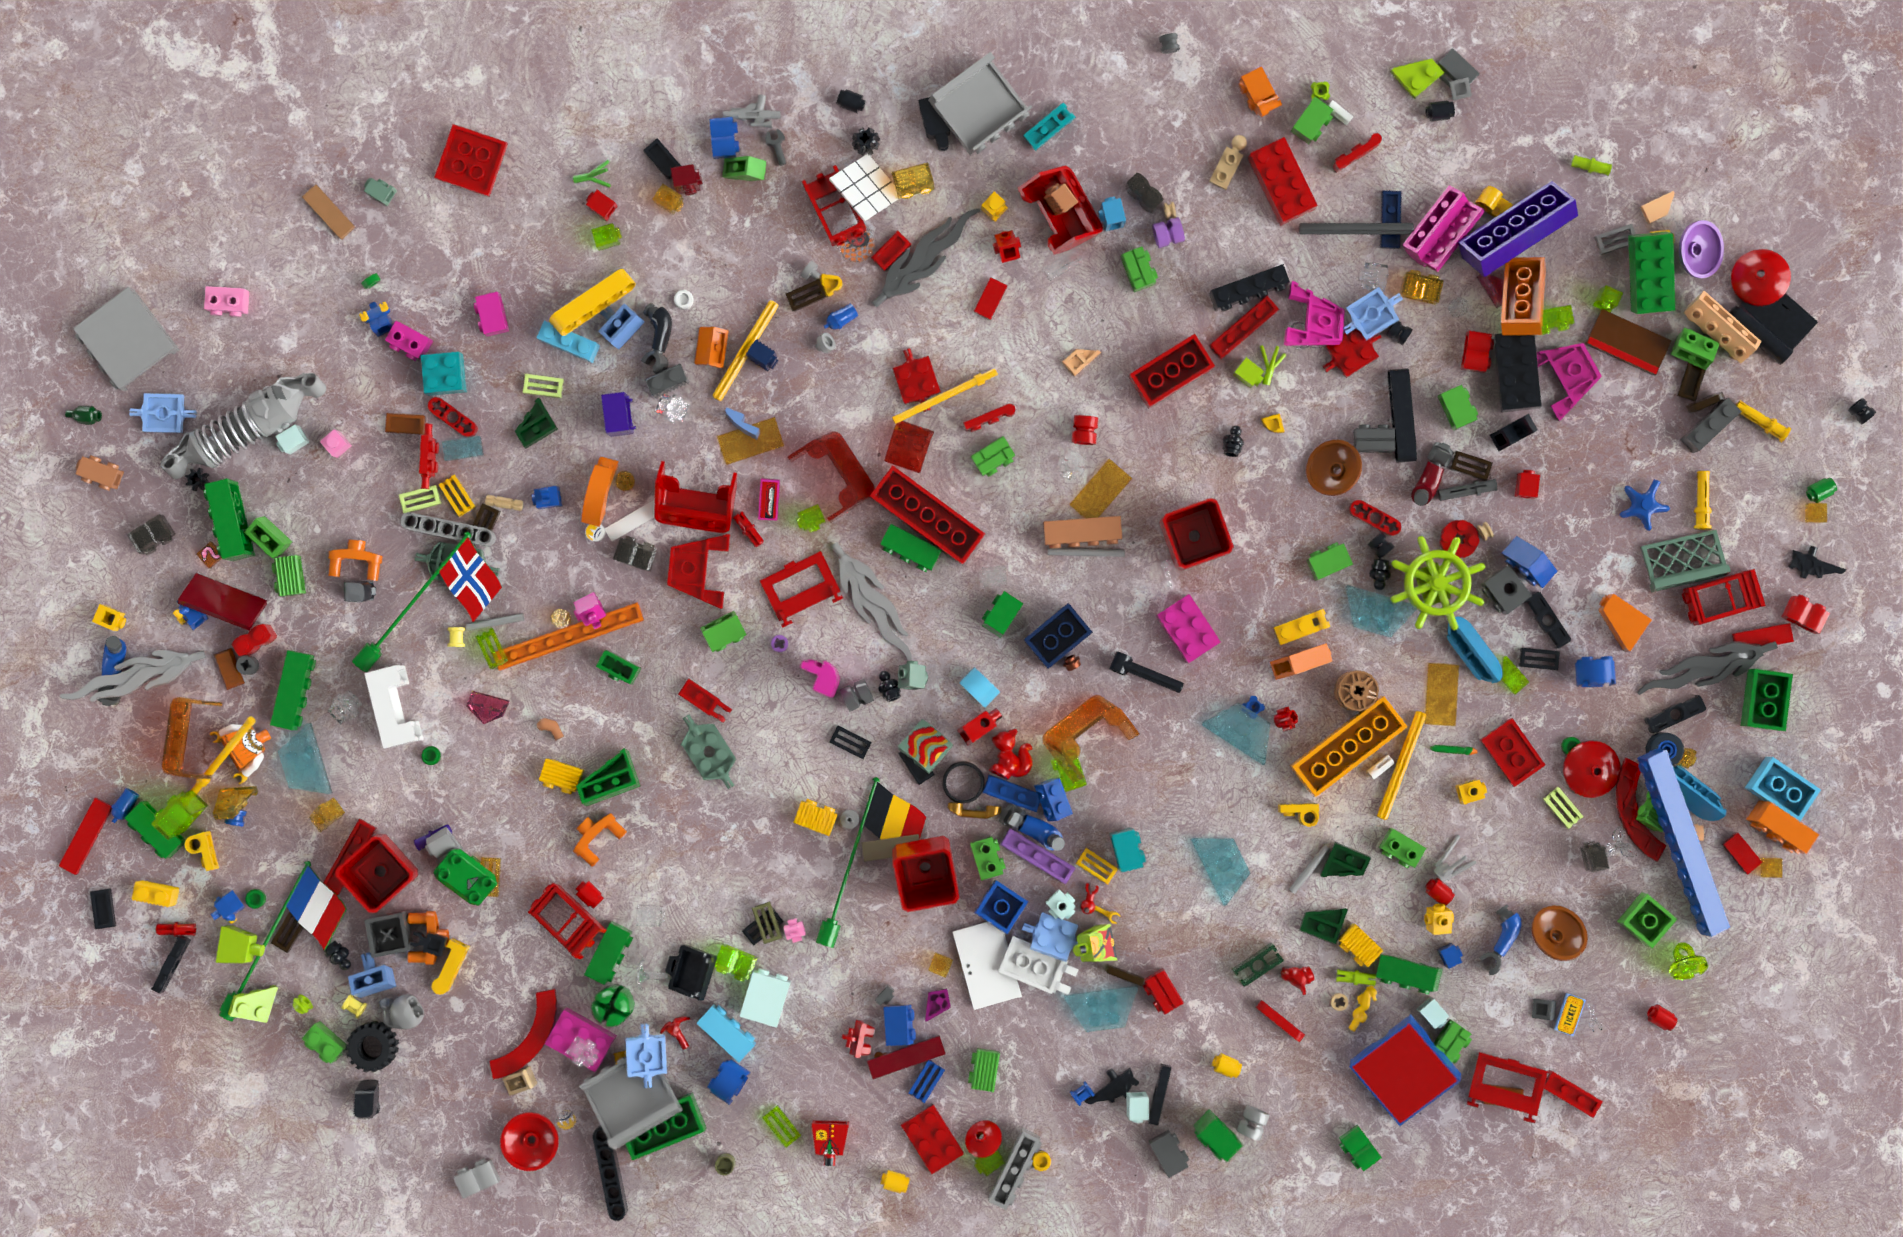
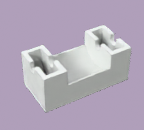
[364,665,423,749]

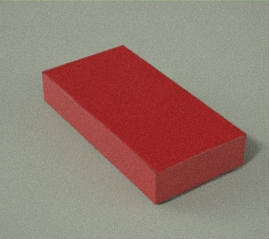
[871,231,911,272]
[974,277,1008,320]
[1722,832,1763,874]

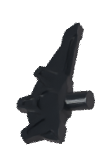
[1788,545,1847,579]
[1084,1068,1139,1105]

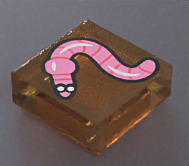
[196,541,222,569]

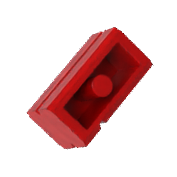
[1143,968,1184,1015]

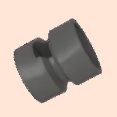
[840,679,874,712]

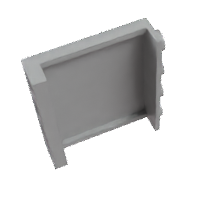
[928,52,1032,155]
[73,287,180,391]
[579,1056,682,1150]

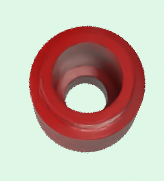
[1425,878,1455,906]
[575,881,604,909]
[1647,1004,1678,1031]

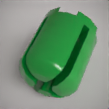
[591,984,635,1027]

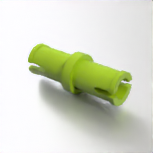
[1571,155,1612,176]
[1336,969,1376,986]

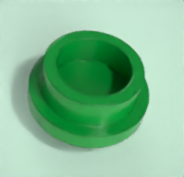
[421,746,441,765]

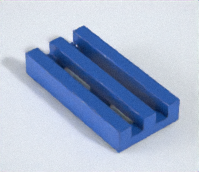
[908,1060,945,1103]

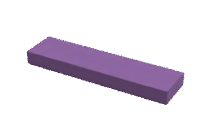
[1000,828,1075,884]

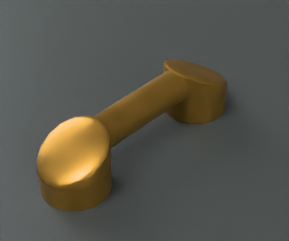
[947,802,1001,819]

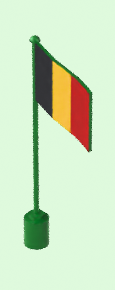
[816,777,926,948]

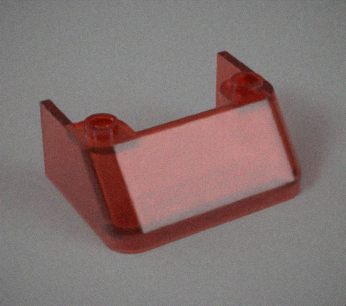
[787,431,875,523]

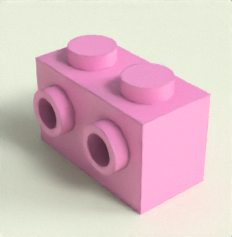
[204,286,249,317]

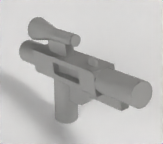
[723,95,781,128]

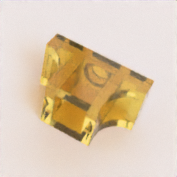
[309,797,345,833]

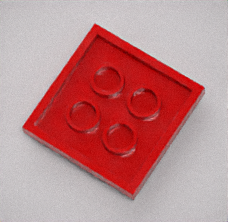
[434,124,508,197]

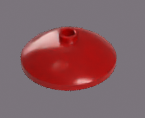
[1731,249,1791,306]
[1563,740,1621,798]
[500,1112,559,1171]

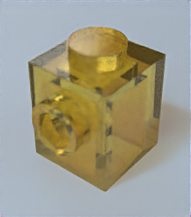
[652,183,684,215]

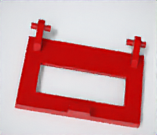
[760,551,843,628]
[1467,1052,1548,1124]

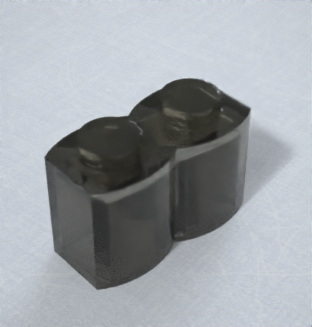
[1125,173,1163,213]
[127,514,175,556]
[613,536,658,572]
[1580,841,1610,872]

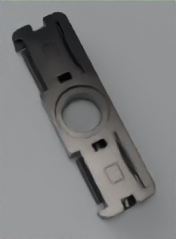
[1524,592,1571,649]
[1644,695,1706,733]
[151,935,191,994]
[1148,1063,1172,1126]

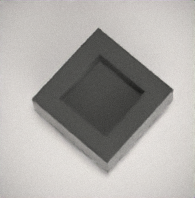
[875,985,894,1006]

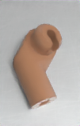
[537,718,564,741]

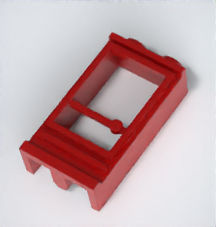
[802,165,867,246]
[1682,569,1766,626]
[528,883,607,960]

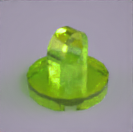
[1668,942,1709,980]

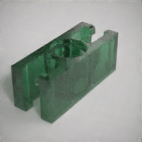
[1231,943,1284,987]

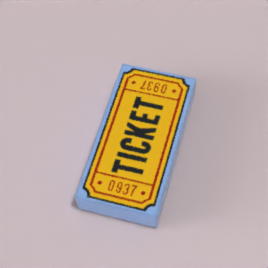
[1554,993,1586,1036]

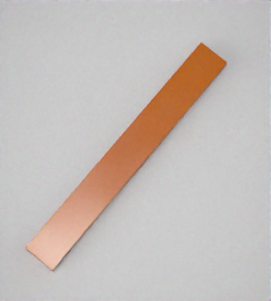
[493,602,645,671]

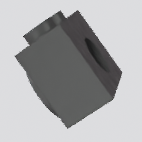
[1481,565,1532,615]

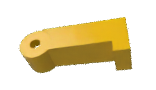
[432,938,470,995]

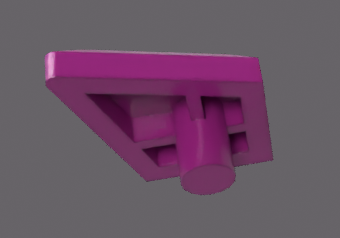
[925,988,951,1022]

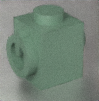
[898,661,928,690]

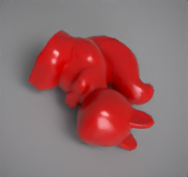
[989,729,1033,780]

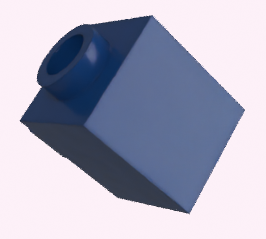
[532,486,562,510]

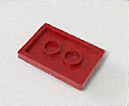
[1480,718,1546,787]
[901,1104,964,1174]

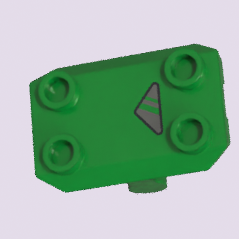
[433,849,497,906]

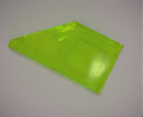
[1501,655,1529,695]

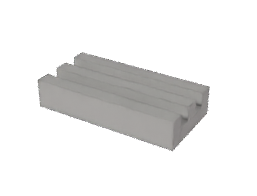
[1594,224,1636,255]

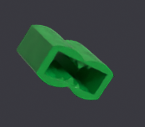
[1339,1125,1382,1172]

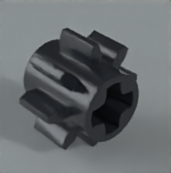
[185,468,210,491]

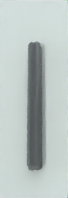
[1299,223,1414,235]

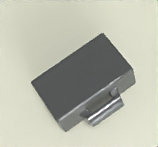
[1437,48,1480,87]

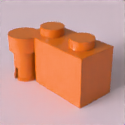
[1238,66,1282,117]

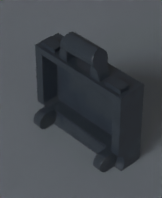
[665,944,718,1001]

